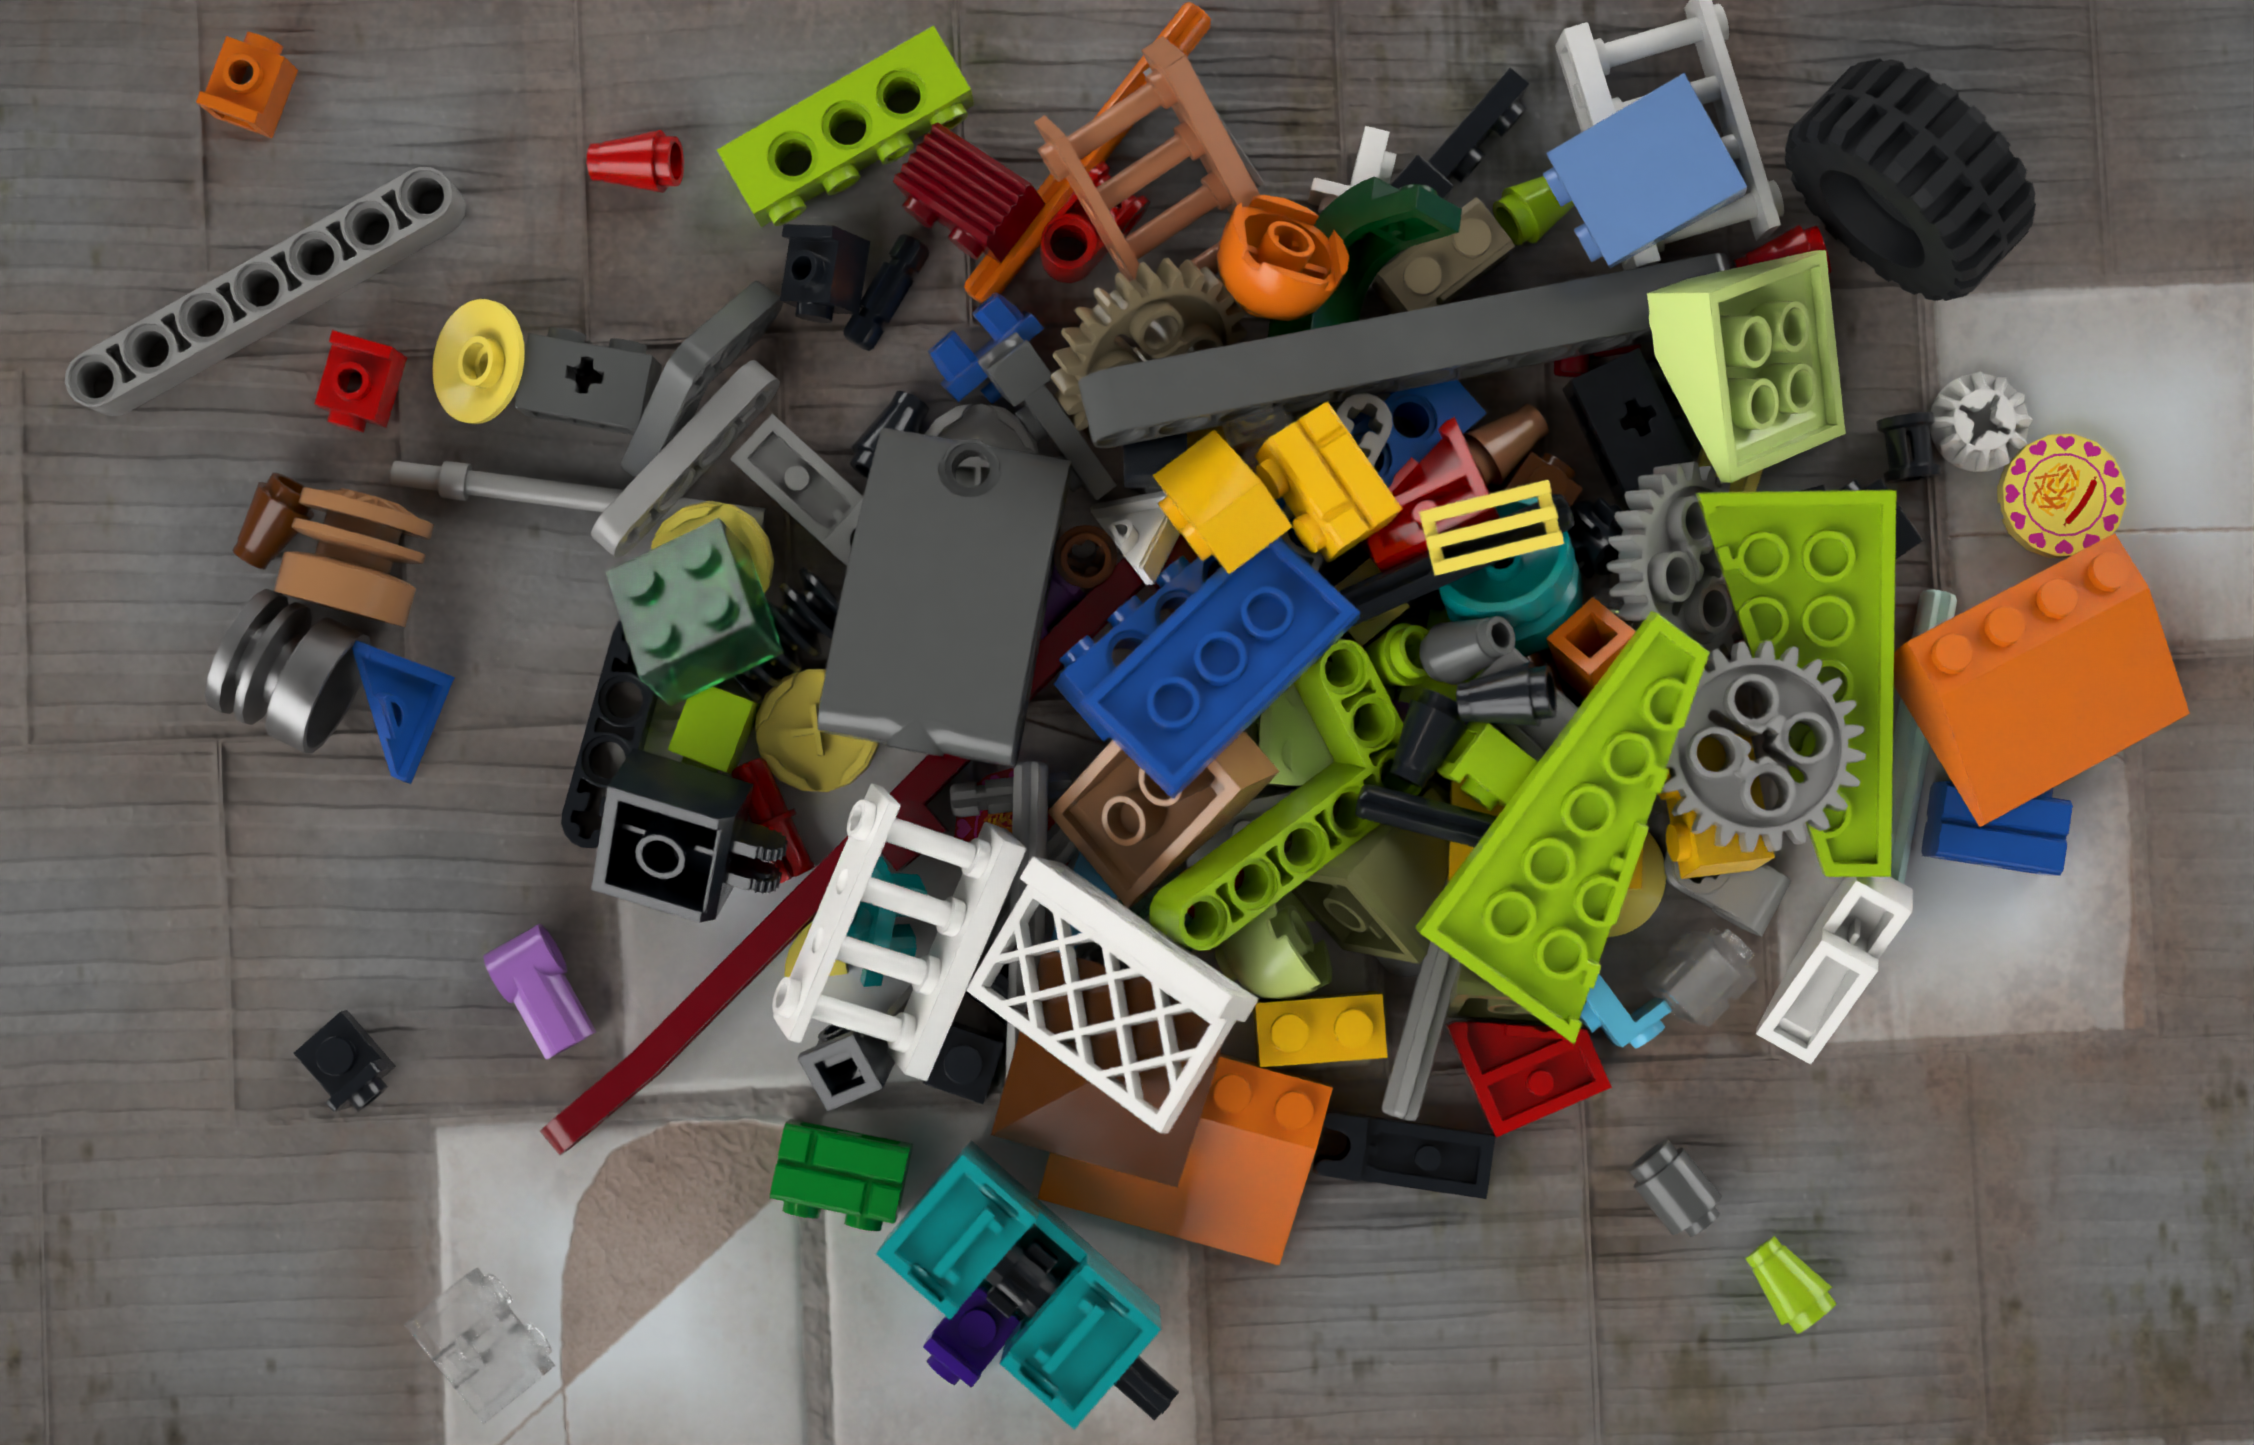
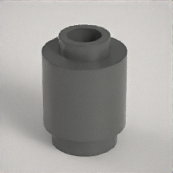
[1629,1139,1722,1237]

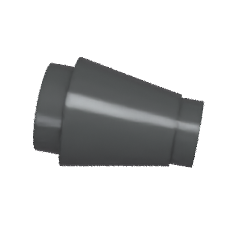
[1419,616,1515,685]

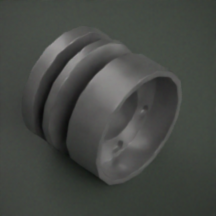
[205,588,371,754]

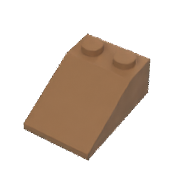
[1048,731,1280,908]

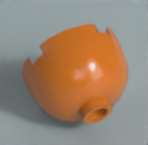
[1217,195,1349,321]

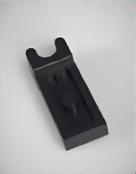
[1391,67,1529,201]
[1313,1109,1496,1199]

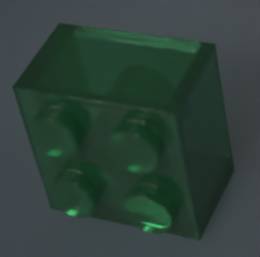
[606,518,784,706]

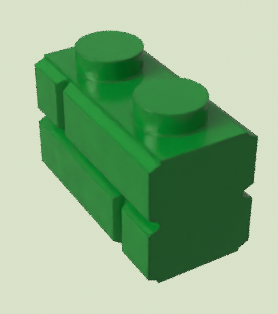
[770,1119,913,1231]

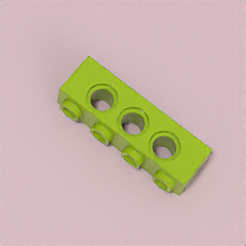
[716,25,974,227]

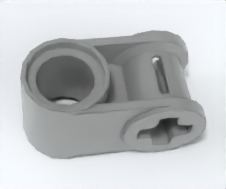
[1664,850,1792,937]

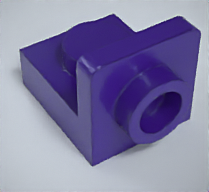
[923,1284,1022,1388]

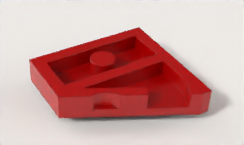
[1445,1020,1612,1138]

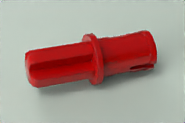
[732,758,816,883]

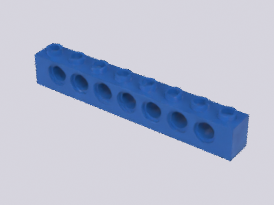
[1054,380,1487,742]

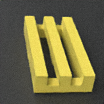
[1419,479,1564,576]

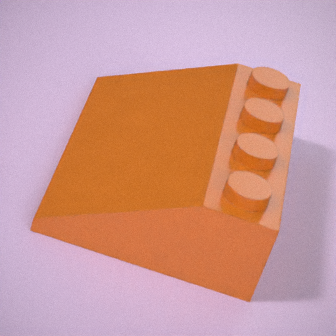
[1894,533,2190,827]
[1038,1053,1333,1265]

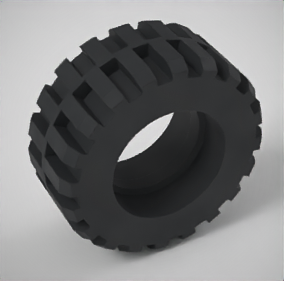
[1785,58,2036,301]

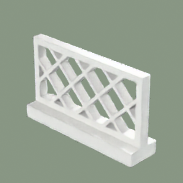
[966,856,1258,1133]

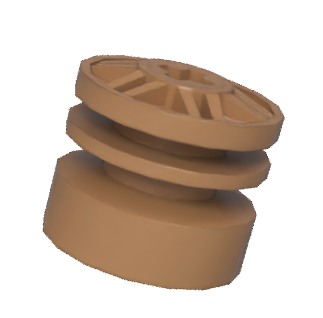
[273,487,434,627]

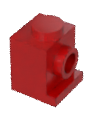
[314,330,407,433]

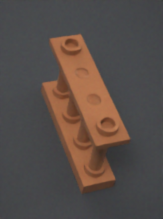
[1034,36,1260,282]

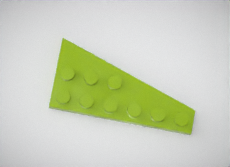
[1696,490,1896,877]
[1415,611,1710,1044]

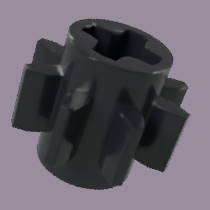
[1567,497,1623,578]

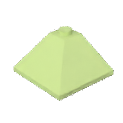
[1647,250,1846,483]

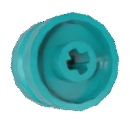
[1438,497,1584,656]

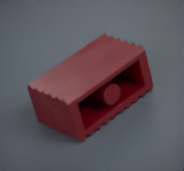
[893,123,1045,263]

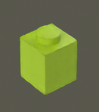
[667,679,761,774]

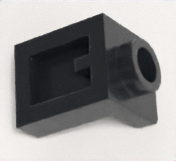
[294,1010,396,1112]

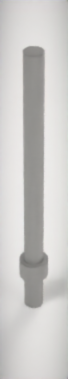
[391,461,767,531]

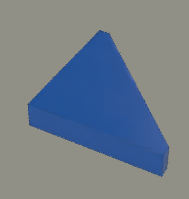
[352,640,455,784]

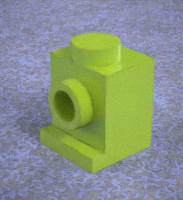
[1436,721,1538,811]

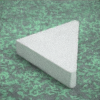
[1090,491,1180,585]

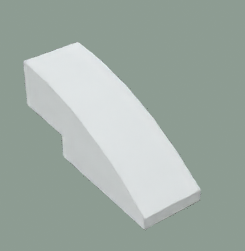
[1756,877,1913,1064]

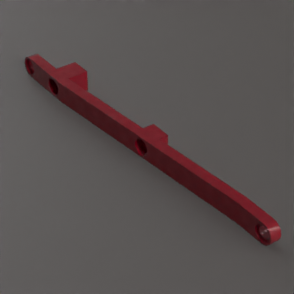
[540,437,1270,1156]

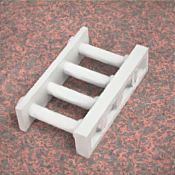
[1555,0,1784,270]
[772,783,1027,1081]

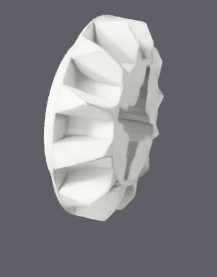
[1930,371,2033,472]

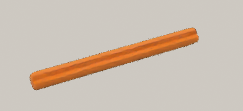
[964,2,1211,304]

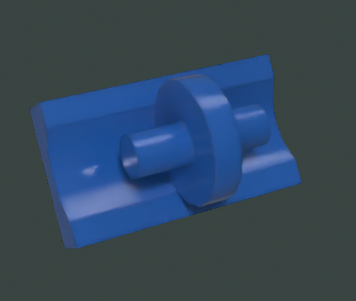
[928,292,1044,404]

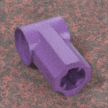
[483,923,596,1060]

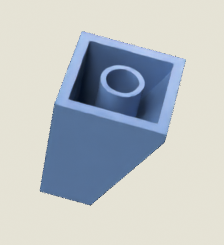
[1542,73,1747,268]

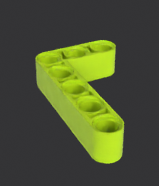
[1149,639,1421,951]

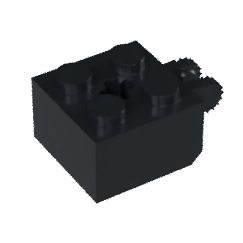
[591,748,788,923]

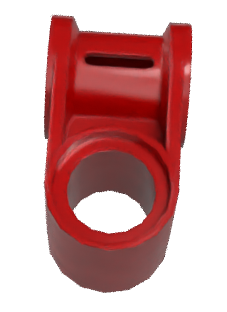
[1041,161,1151,283]

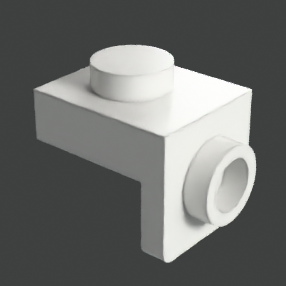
[1308,126,1397,213]

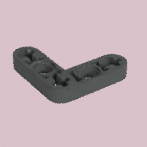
[621,281,783,478]

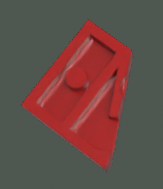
[1366,417,1500,572]

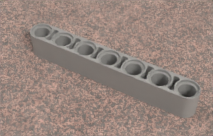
[65,167,466,416]

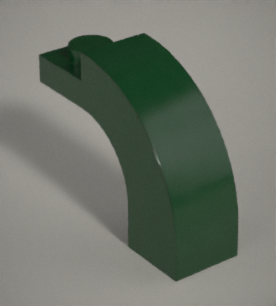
[1268,176,1462,338]

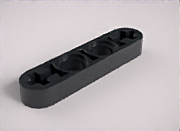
[561,611,673,849]

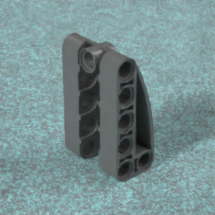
[818,427,1072,768]

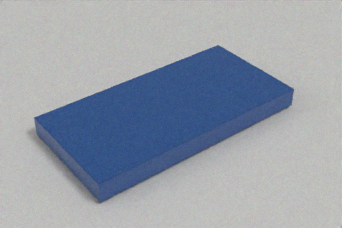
[1080,537,1360,800]

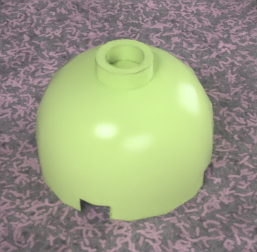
[1215,891,1332,1001]

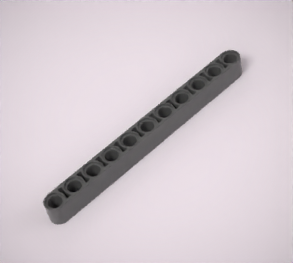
[1078,253,1731,448]

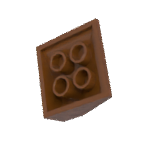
[990,951,1224,1187]

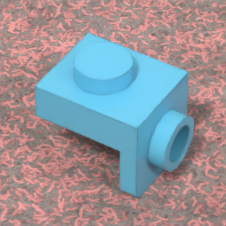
[1580,974,1672,1049]

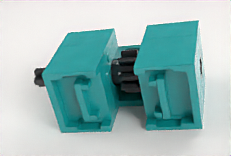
[876,1140,1179,1430]

